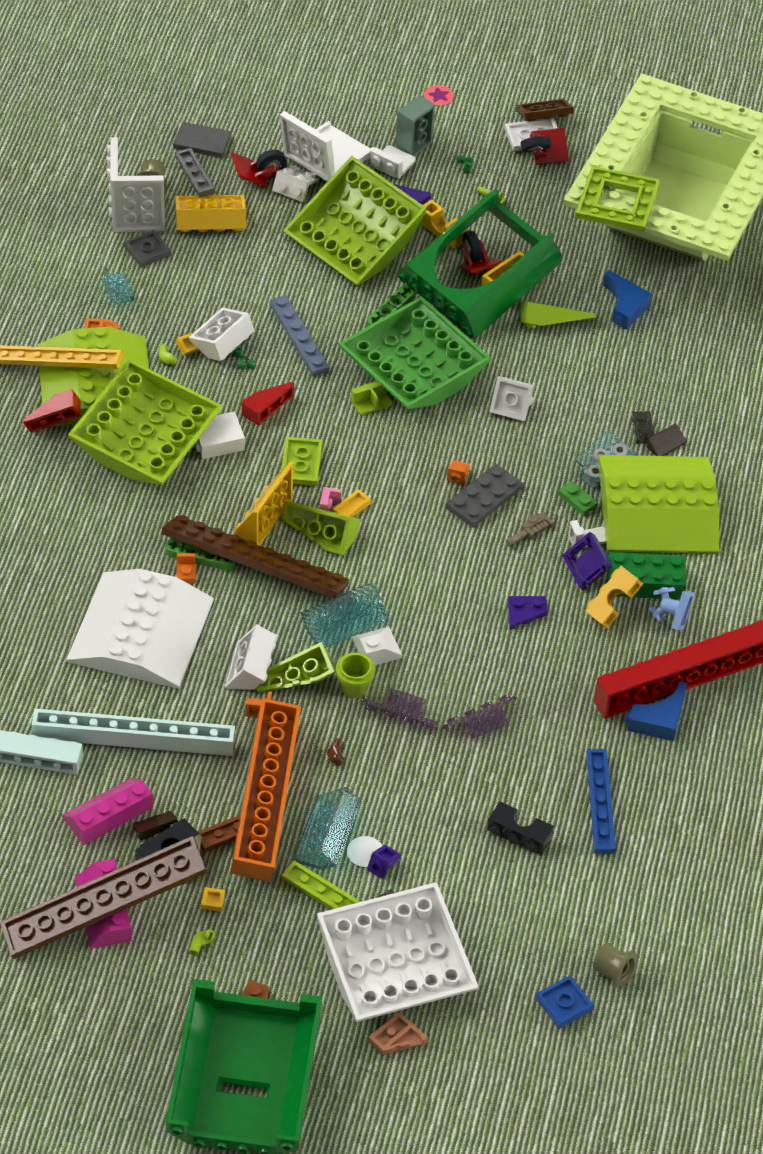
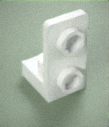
[568,520,606,548]

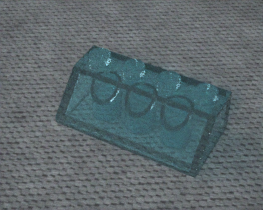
[300,584,389,648]
[292,787,362,870]

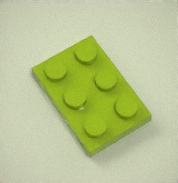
[281,437,323,486]

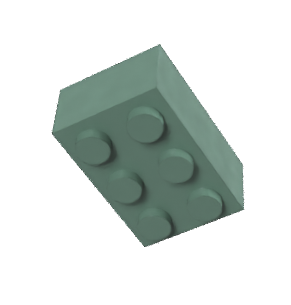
[395,95,435,156]

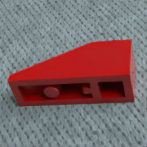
[241,382,294,426]
[23,389,81,433]

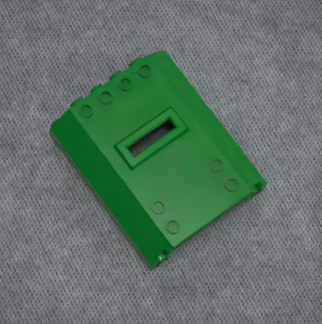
[166,979,323,1154]

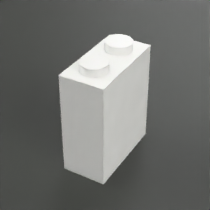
[194,412,245,459]

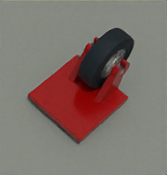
[521,128,569,165]
[231,149,287,187]
[459,231,503,275]

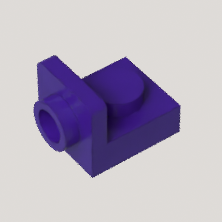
[367,844,401,879]

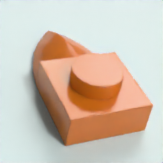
[84,318,121,329]

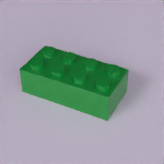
[607,552,686,600]

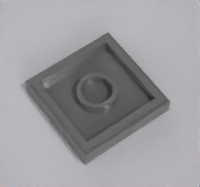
[123,230,171,268]

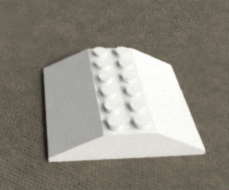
[66,569,214,689]
[317,882,479,1022]

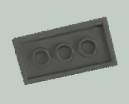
[446,463,524,528]

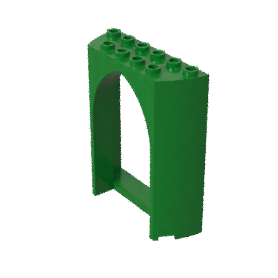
[398,189,562,339]

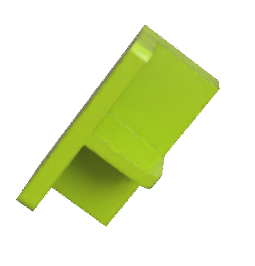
[351,381,393,416]

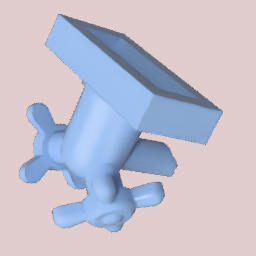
[648,587,695,630]

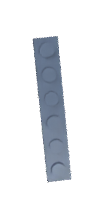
[270,295,329,376]

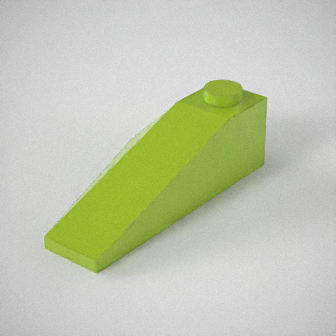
[519,301,596,329]
[282,501,361,555]
[256,642,335,693]

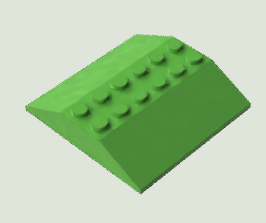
[338,296,491,409]

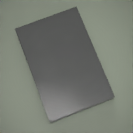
[173,122,231,158]

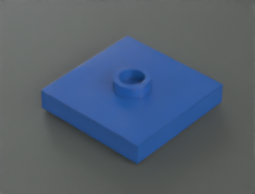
[535,975,595,1029]

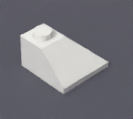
[352,627,403,665]

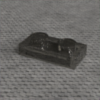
[631,411,654,444]

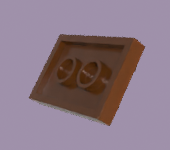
[516,98,574,121]

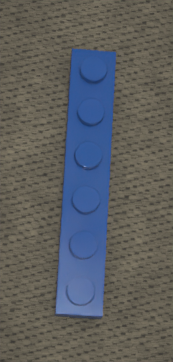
[586,749,615,854]

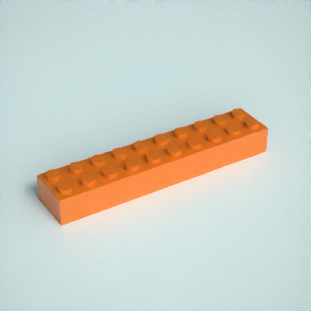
[230,698,301,882]

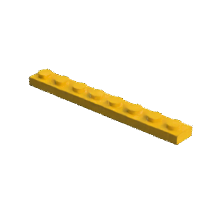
[0,345,124,369]

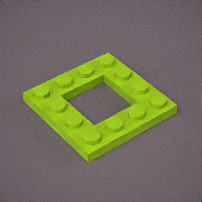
[575,166,660,232]

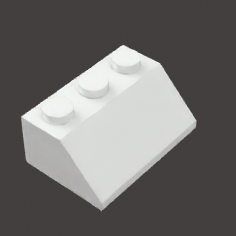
[189,308,255,361]
[225,624,276,689]

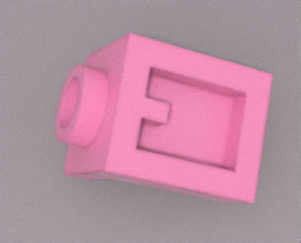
[319,487,342,511]

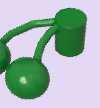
[456,155,473,173]
[233,347,257,369]

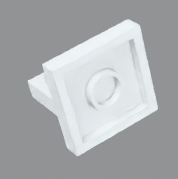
[489,376,534,421]

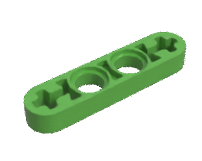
[367,285,415,327]
[165,539,237,571]

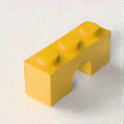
[419,200,468,249]
[585,566,643,629]

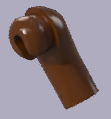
[327,738,344,766]

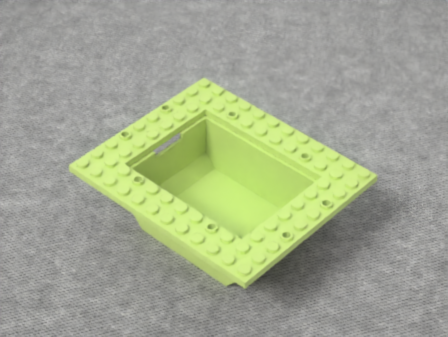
[563,74,763,262]

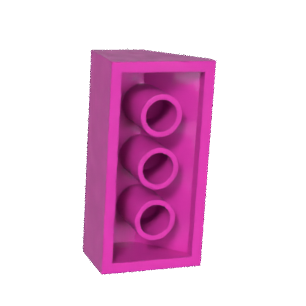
[62,778,153,845]
[75,859,132,949]

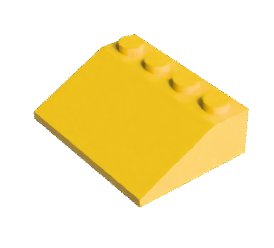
[175,195,246,232]
[235,461,293,546]

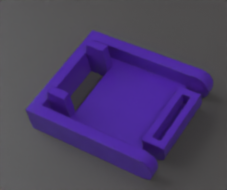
[562,532,612,590]

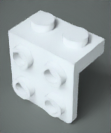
[370,145,416,179]
[272,166,320,202]

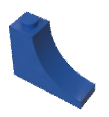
[603,270,652,330]
[625,682,687,741]

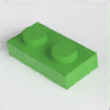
[558,481,598,516]

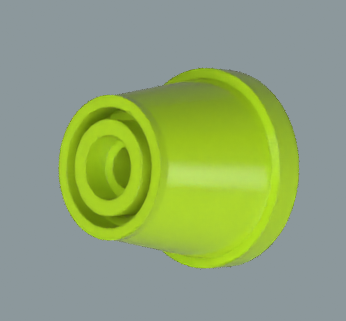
[336,653,375,698]

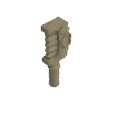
[506,512,554,546]

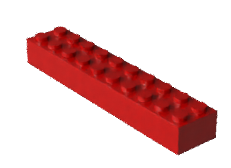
[594,620,763,719]

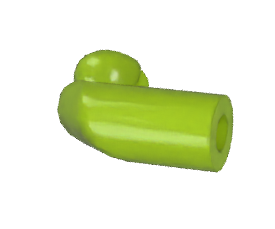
[159,344,177,366]
[188,929,215,956]

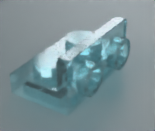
[102,268,135,305]

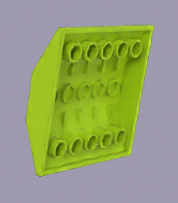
[283,155,427,286]
[37,327,149,426]
[68,359,223,485]
[598,455,719,553]

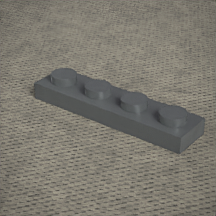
[175,148,215,198]

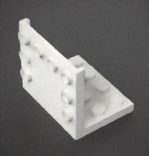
[280,111,373,181]
[107,137,165,232]

